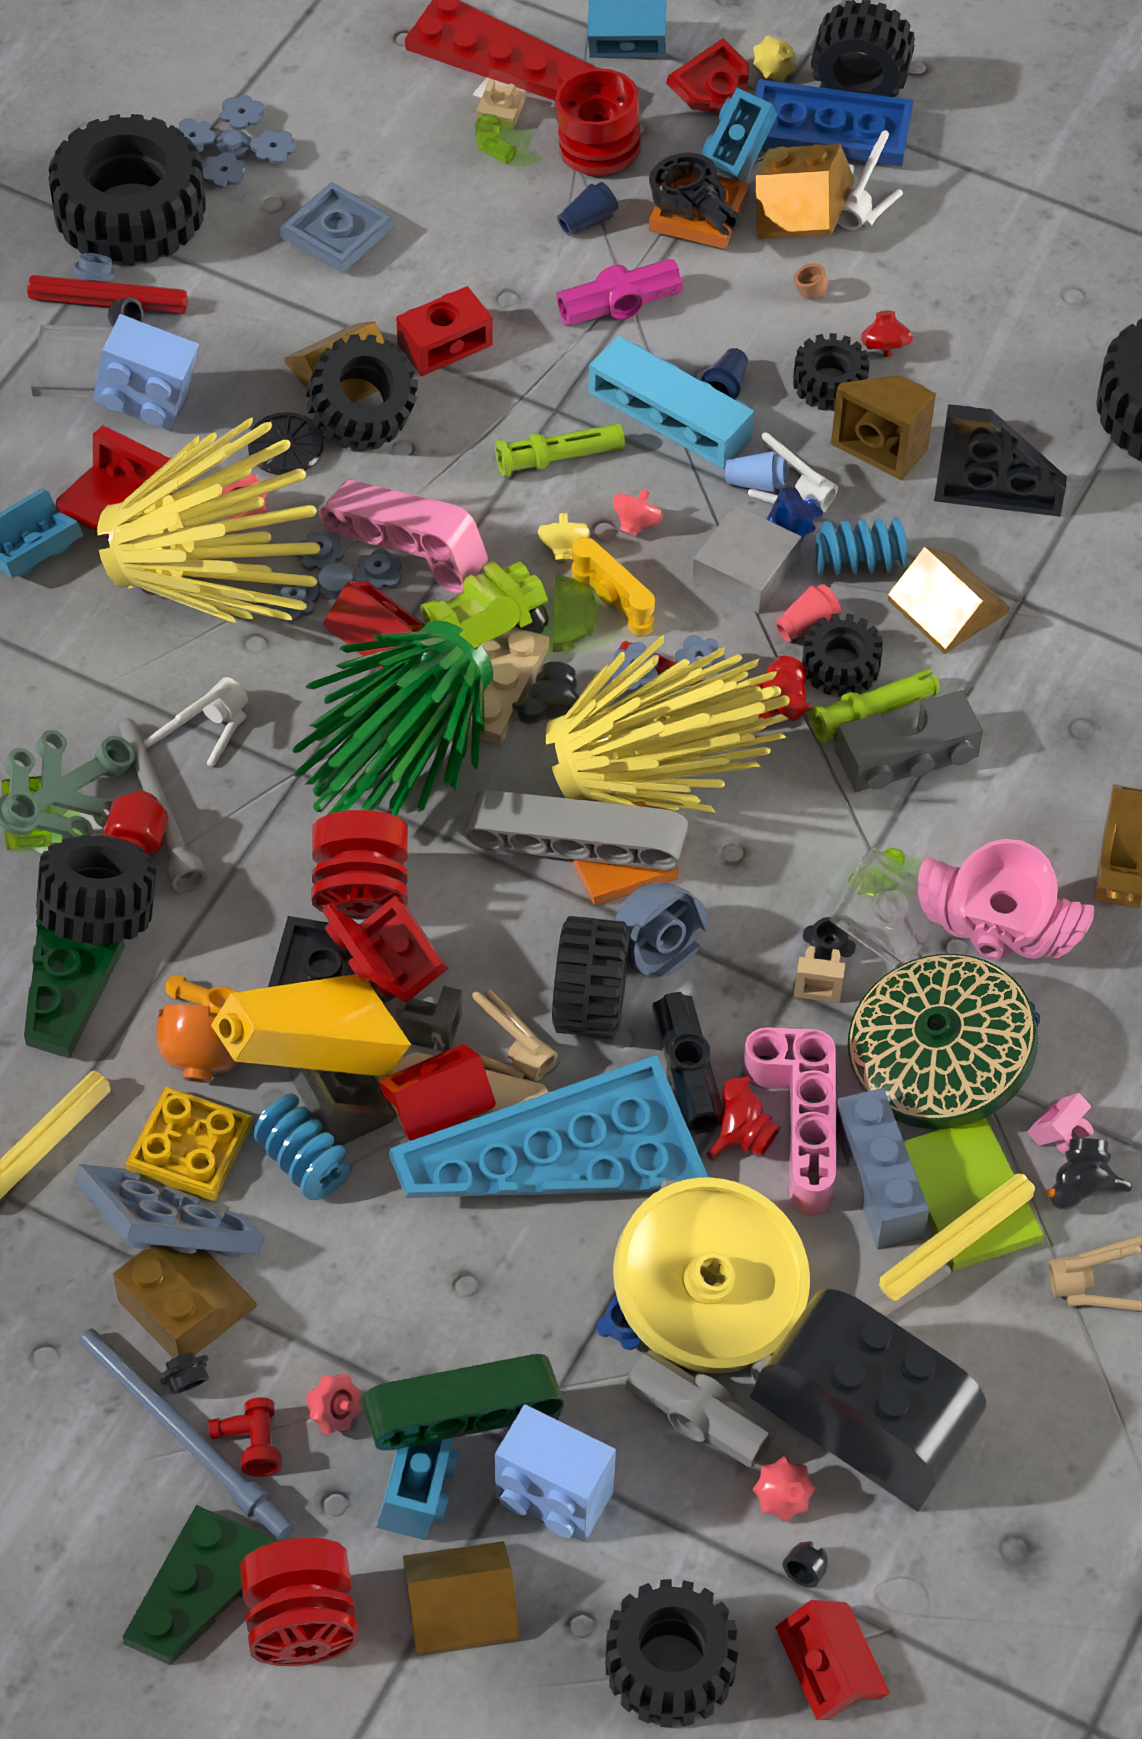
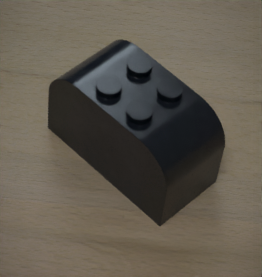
[750,1289,986,1512]

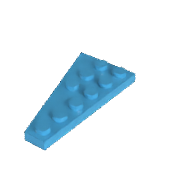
[388,1055,708,1198]

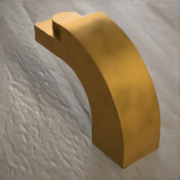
[1094,784,1142,909]

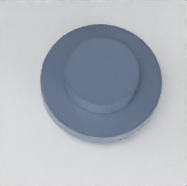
[74,253,115,282]

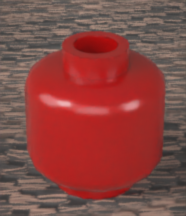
[103,791,168,856]

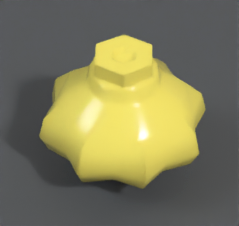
[753,36,796,82]
[538,513,590,561]

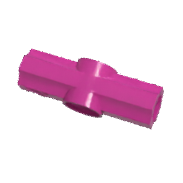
[556,259,683,326]

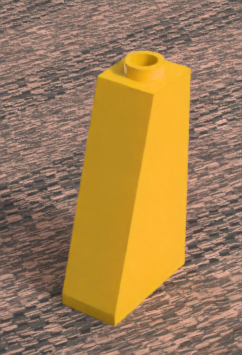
[211,974,411,1076]

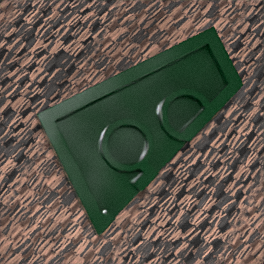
[24,917,125,1059]
[122,1505,277,1665]

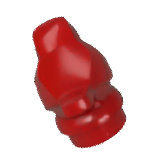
[750,655,811,722]
[706,1075,781,1160]

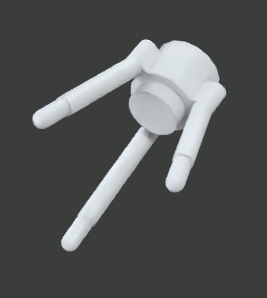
[837,130,903,231]
[748,432,838,517]
[143,677,248,767]

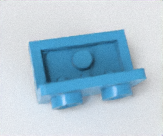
[0,488,84,578]

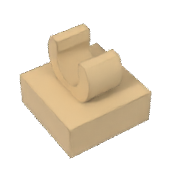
[476,79,525,130]
[794,946,845,1003]

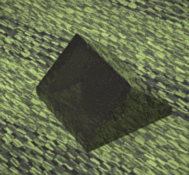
[288,1067,398,1147]

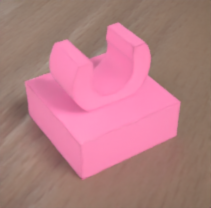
[1027,1093,1094,1154]

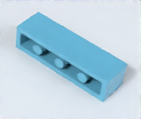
[588,335,754,469]

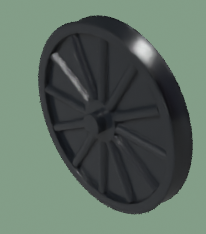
[248,412,323,475]

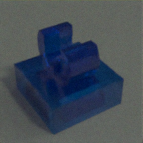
[767,487,824,543]

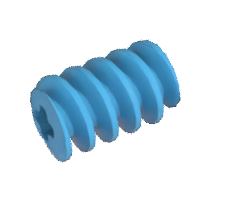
[815,518,907,576]
[253,1093,352,1200]

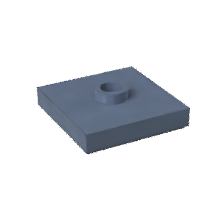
[280,182,394,274]

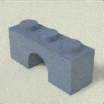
[836,1088,929,1250]

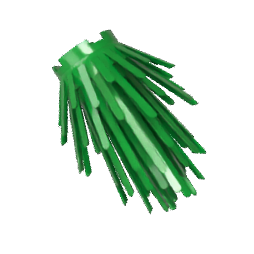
[293,621,493,816]

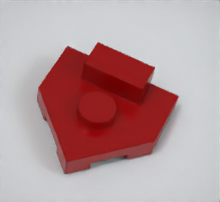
[666,38,750,114]

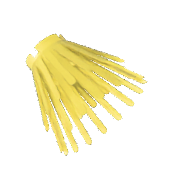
[97,417,321,623]

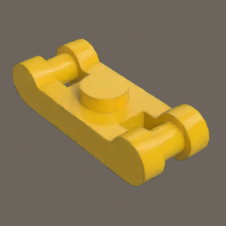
[572,538,655,637]

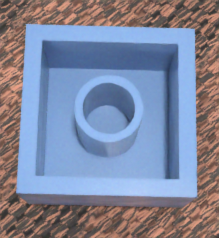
[93,314,199,431]
[495,1404,616,1542]

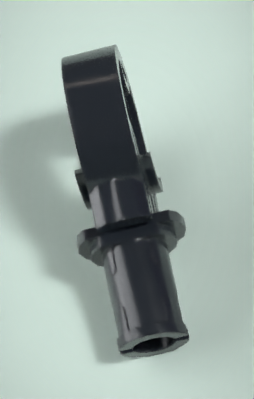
[649,153,740,235]

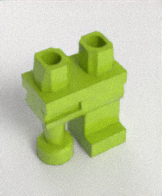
[420,561,548,648]

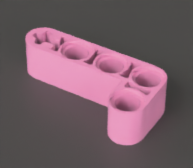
[318,480,488,594]
[743,1028,836,1215]

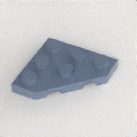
[74,1164,265,1258]

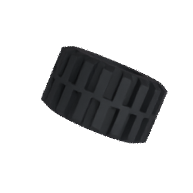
[811,0,915,97]
[306,334,418,451]
[36,835,156,945]
[552,916,629,1039]
[605,1579,739,1728]

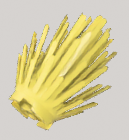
[546,635,790,813]

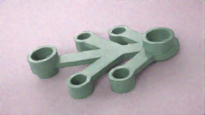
[0,730,135,839]

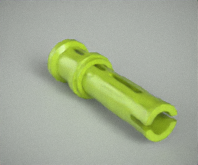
[495,423,625,477]
[808,668,940,744]

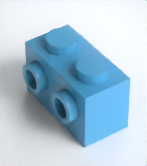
[588,0,667,57]
[701,88,778,182]
[376,1438,460,1541]

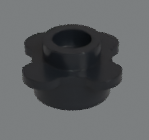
[802,917,856,961]
[160,1352,209,1394]

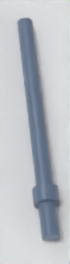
[79,1328,294,1540]

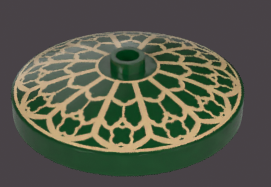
[848,954,1038,1129]

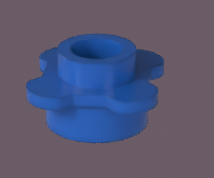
[596,1296,641,1350]

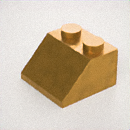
[756,144,855,239]
[831,375,936,480]
[113,1244,257,1358]

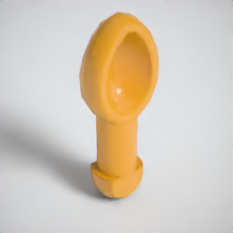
[165,975,238,1014]

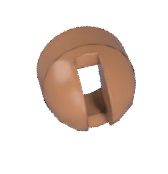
[794,263,829,300]

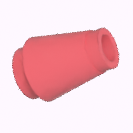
[775,584,841,642]

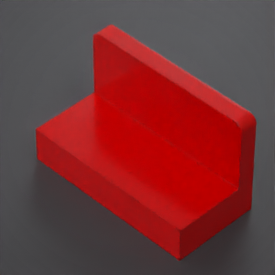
[323,581,425,669]
[378,1043,496,1141]
[775,1600,889,1720]

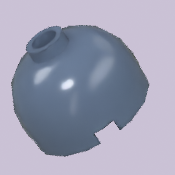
[615,882,708,977]

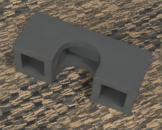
[835,690,983,792]

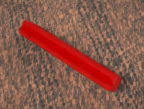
[27,275,188,314]

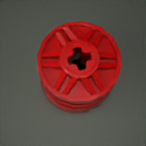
[555,68,641,176]
[311,810,408,918]
[239,1538,359,1666]

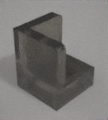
[394,986,462,1052]

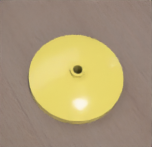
[613,1177,810,1374]

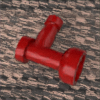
[208,1397,282,1477]

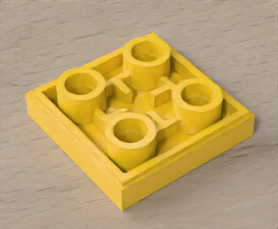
[125,1086,254,1202]

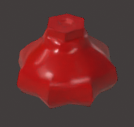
[861,310,913,357]

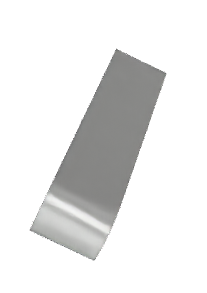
[465,790,688,870]

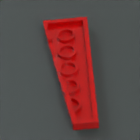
[405,0,598,101]

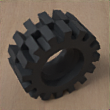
[793,333,870,411]
[802,613,883,697]

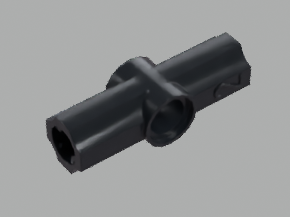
[652,991,724,1134]

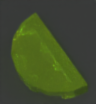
[553,575,598,652]

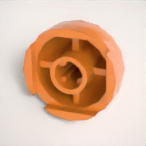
[156,1004,240,1083]

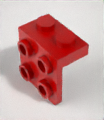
[56,425,172,538]
[322,895,449,1003]

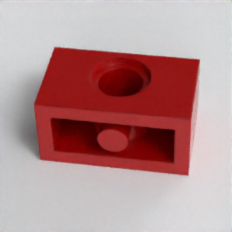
[396,286,493,376]

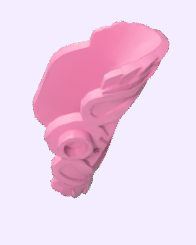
[917,839,1094,960]

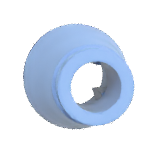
[725,451,788,493]

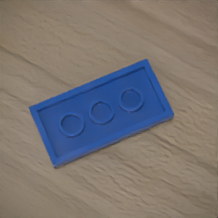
[755,79,913,166]

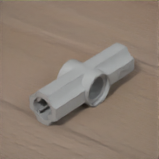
[626,1349,775,1468]

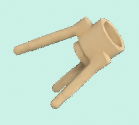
[472,990,557,1082]
[1048,1235,1142,1311]

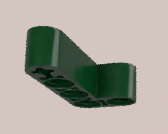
[361,1354,564,1451]

